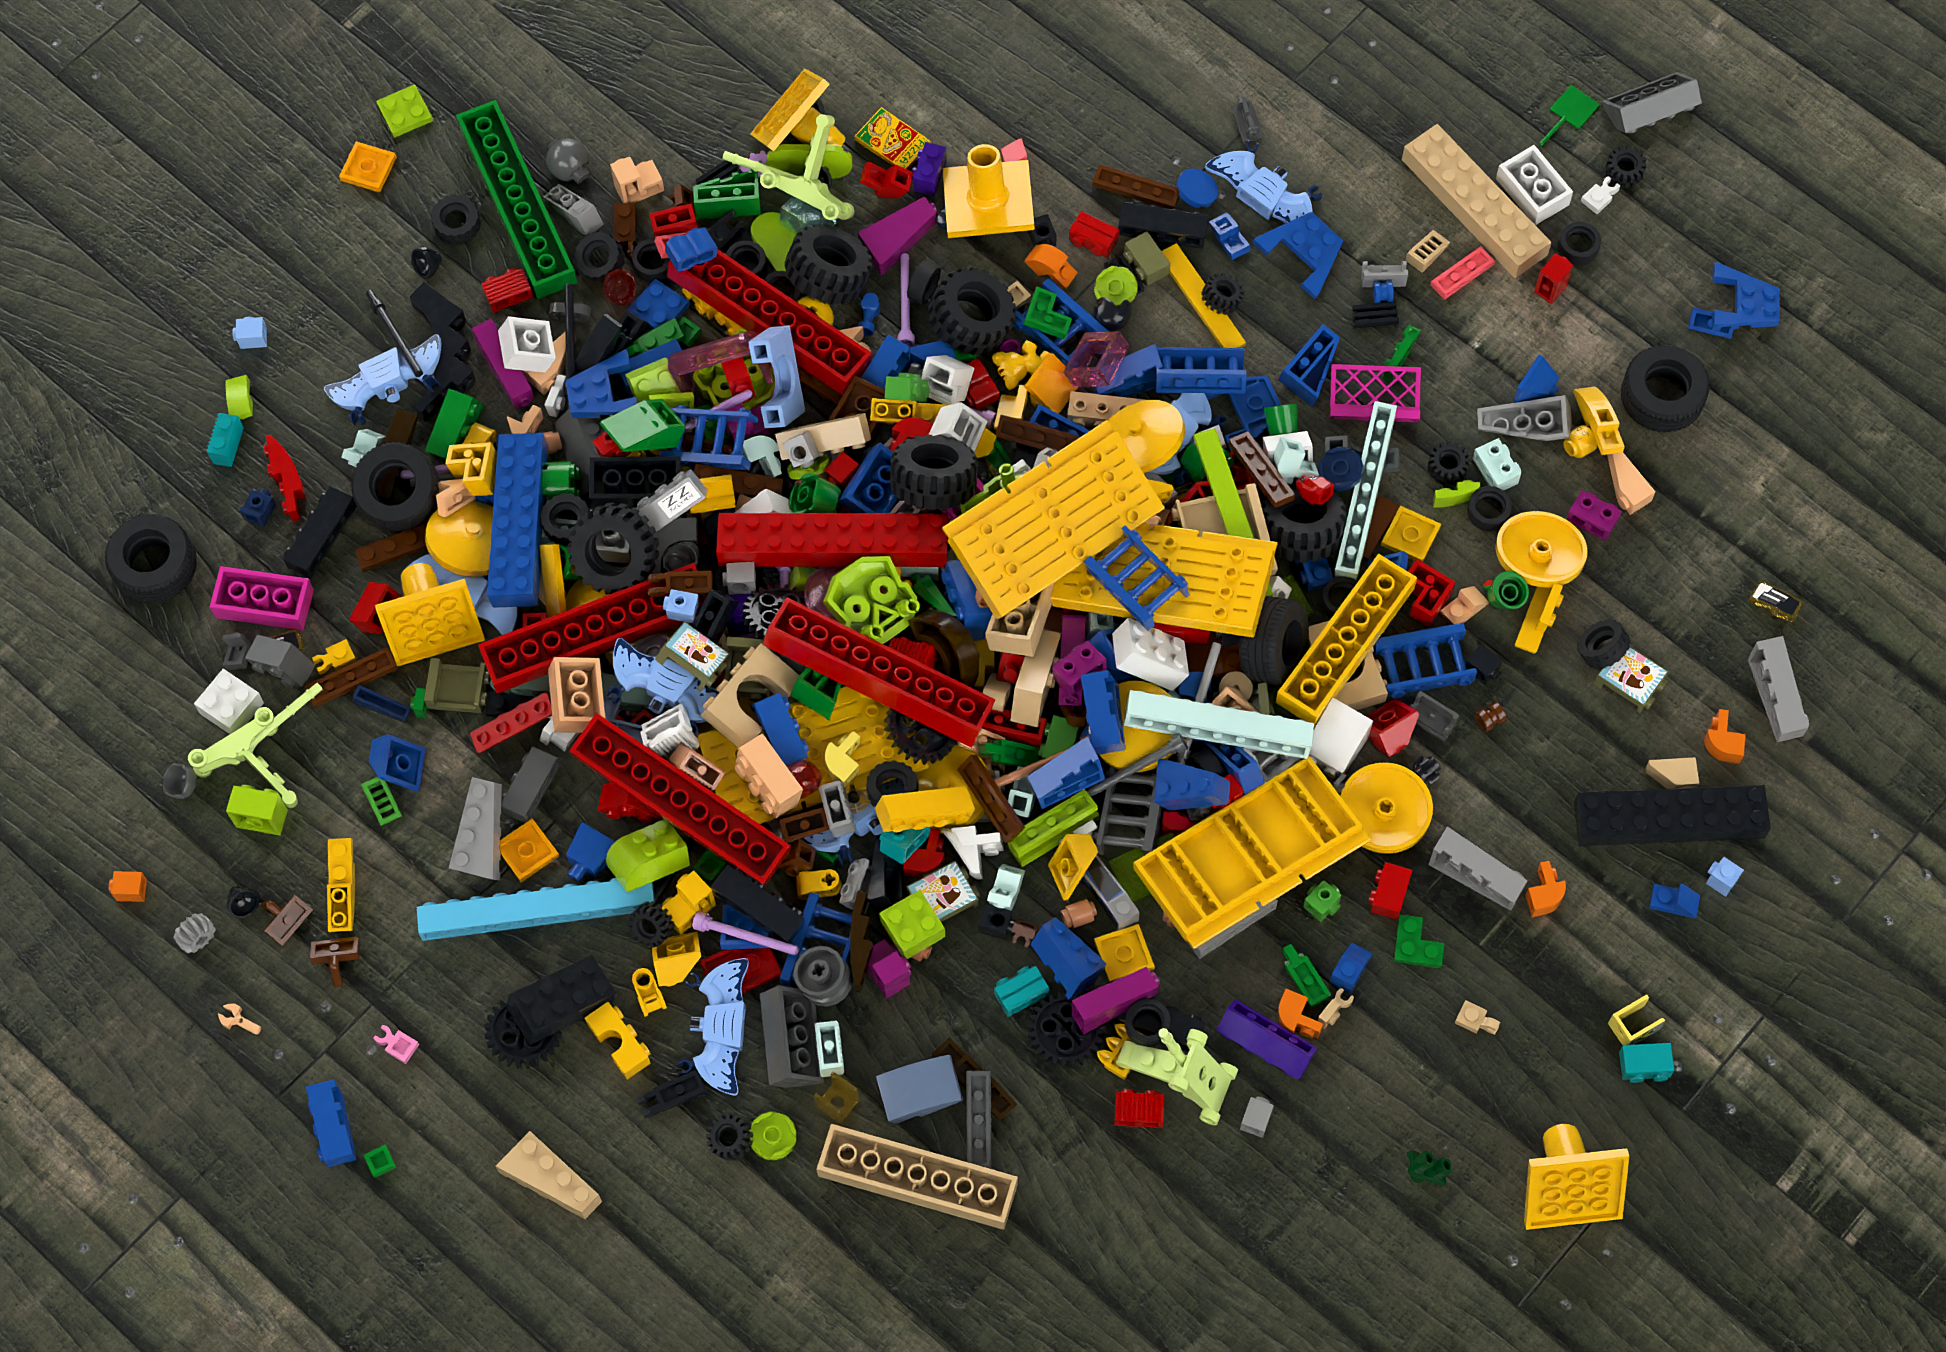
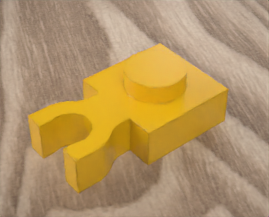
[312,639,356,675]

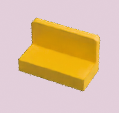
[994,385,1028,430]
[690,475,736,513]

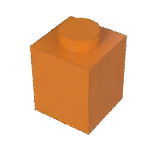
[109,871,147,902]

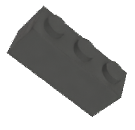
[501,747,560,823]

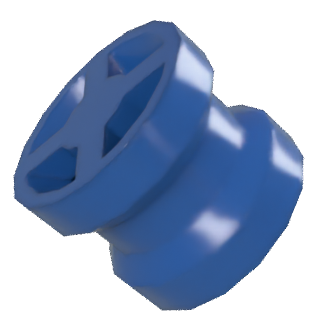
[1373,280,1393,303]

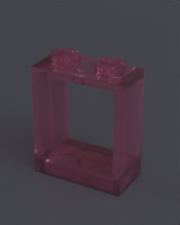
[1063,331,1130,387]

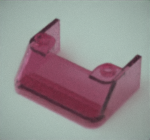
[668,331,772,393]

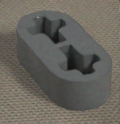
[549,302,591,323]

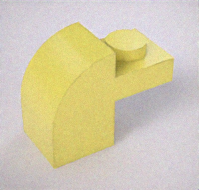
[825,731,860,788]

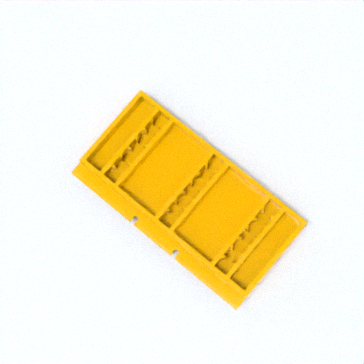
[942,420,1165,619]
[1050,523,1277,638]
[698,686,929,824]
[1133,756,1371,949]

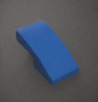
[1209,213,1251,260]

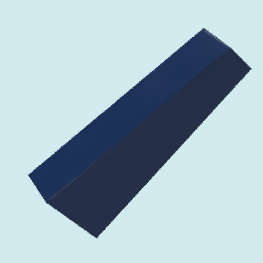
[352,685,411,723]

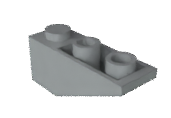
[543,184,604,236]

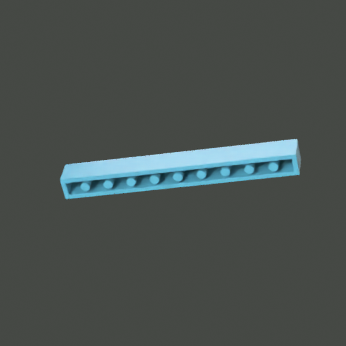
[417,878,655,941]

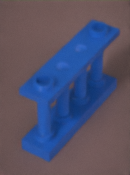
[1013,278,1111,375]
[1156,347,1246,394]
[660,405,758,470]
[1084,526,1189,631]
[1373,623,1477,698]
[780,892,865,987]

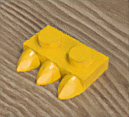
[1097,1024,1145,1080]

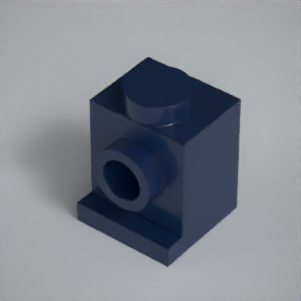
[239,489,276,527]

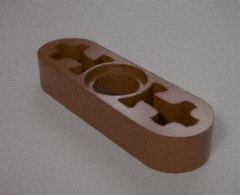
[1053,682,1087,727]

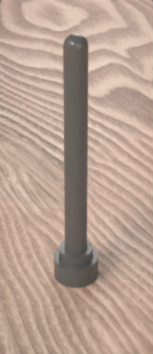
[1086,733,1188,797]

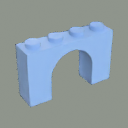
[748,326,805,428]

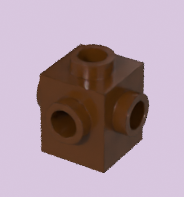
[778,839,816,877]

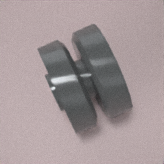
[794,946,853,1007]

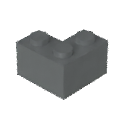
[245,635,315,688]

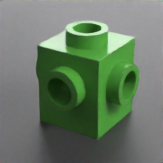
[1303,880,1341,922]

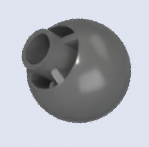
[546,138,590,184]

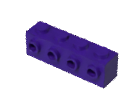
[1216,999,1318,1079]

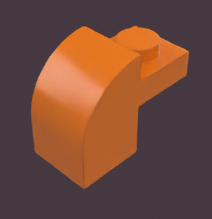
[1024,244,1078,289]
[1704,709,1746,764]
[1525,861,1566,917]
[1277,989,1323,1039]

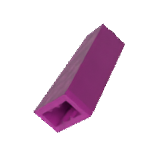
[858,197,938,275]
[472,318,534,409]
[1059,615,1086,706]
[1072,966,1160,1034]

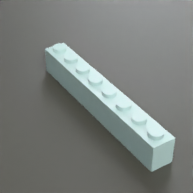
[1335,401,1397,581]
[1123,690,1314,759]

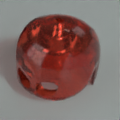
[603,269,636,306]
[788,760,822,799]

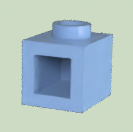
[233,317,267,349]
[663,589,699,623]
[1706,857,1744,897]

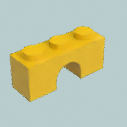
[585,1002,651,1080]

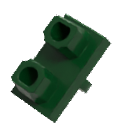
[1407,1150,1452,1187]

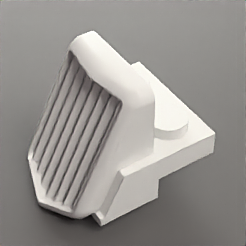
[640,703,700,762]
[942,826,1004,880]

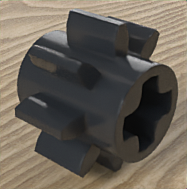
[1412,755,1441,785]

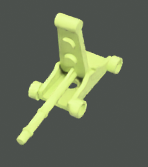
[723,114,854,220]
[188,683,323,808]
[1116,1028,1238,1125]

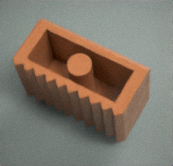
[669,743,725,790]

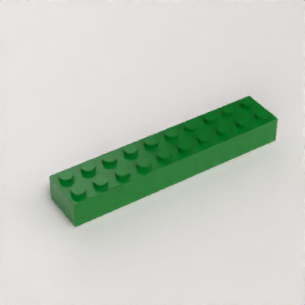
[456,100,578,299]

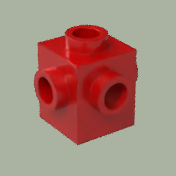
[592,432,631,457]

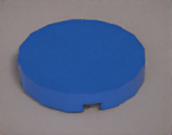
[1176,169,1218,208]

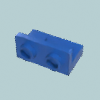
[1293,557,1333,591]

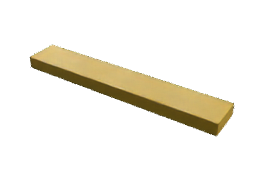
[1161,243,1246,348]

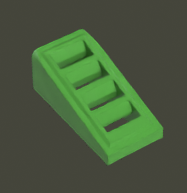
[361,777,402,826]

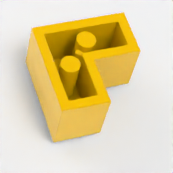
[445,442,497,496]
[661,870,716,935]

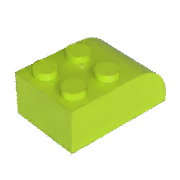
[606,819,690,892]

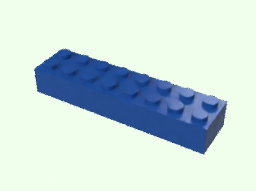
[487,433,548,608]

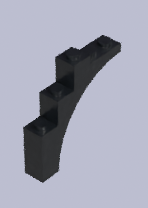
[409,282,476,421]

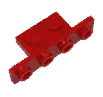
[470,693,552,753]

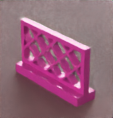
[1329,364,1421,423]

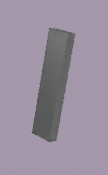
[966,1071,992,1168]

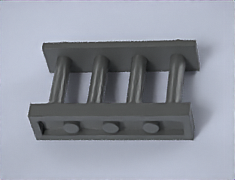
[1094,766,1163,856]

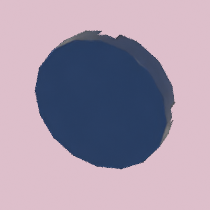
[1318,447,1364,491]

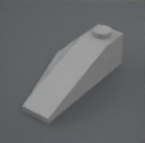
[1477,395,1572,441]

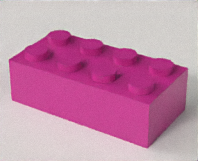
[210,566,314,631]

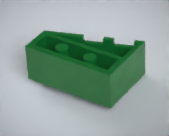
[693,169,761,220]
[425,389,484,460]
[791,667,841,720]

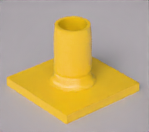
[750,69,845,151]
[943,144,1035,238]
[375,563,485,667]
[1524,1124,1629,1230]

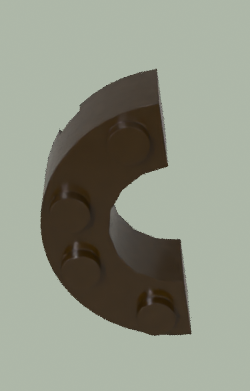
[908,610,980,688]

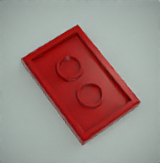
[699,947,782,994]

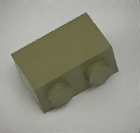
[1123,231,1170,286]

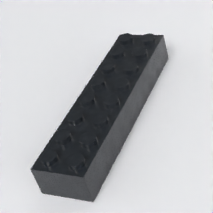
[1574,785,1771,846]

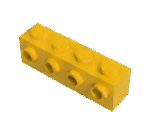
[875,786,975,833]

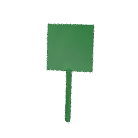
[1539,85,1600,146]

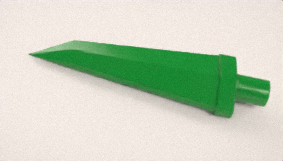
[911,573,956,616]

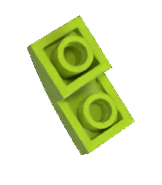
[226,375,253,419]
[1433,480,1480,508]

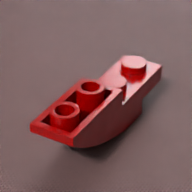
[264,435,306,522]

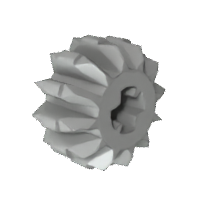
[174,913,216,953]

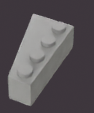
[1748,636,1809,742]
[449,777,502,880]
[1429,827,1528,911]

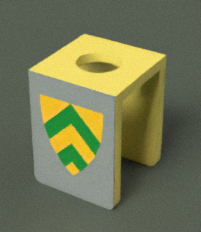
[1608,995,1665,1045]

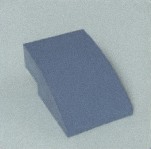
[876,1055,963,1124]

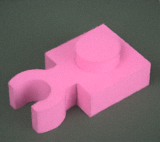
[374,1025,419,1064]

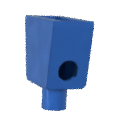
[566,822,615,882]

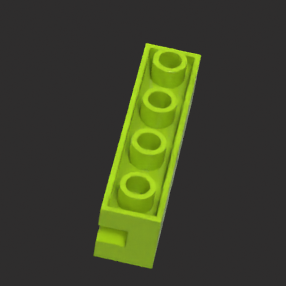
[1008,789,1101,867]

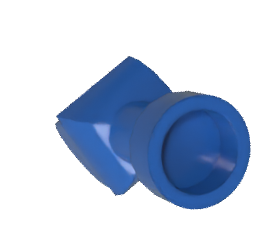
[857,293,880,337]

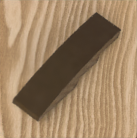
[377,409,419,499]
[850,891,874,993]
[931,1037,1017,1121]

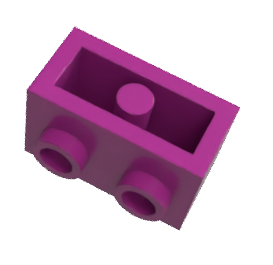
[1566,490,1622,541]
[1052,640,1107,697]

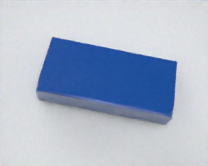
[1688,307,1734,339]

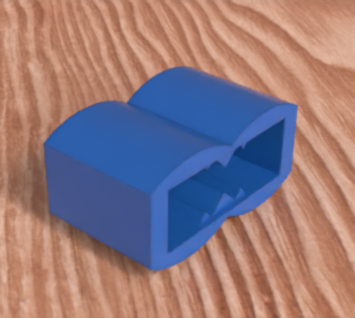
[665,227,718,272]

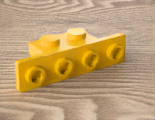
[1515,583,1564,654]

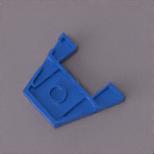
[1252,212,1343,300]
[1712,262,1780,330]
[565,350,638,418]
[1204,376,1281,452]

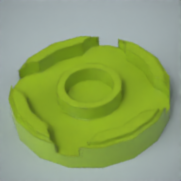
[1094,266,1138,308]
[787,454,831,479]
[750,1112,797,1160]

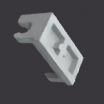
[1361,261,1408,287]

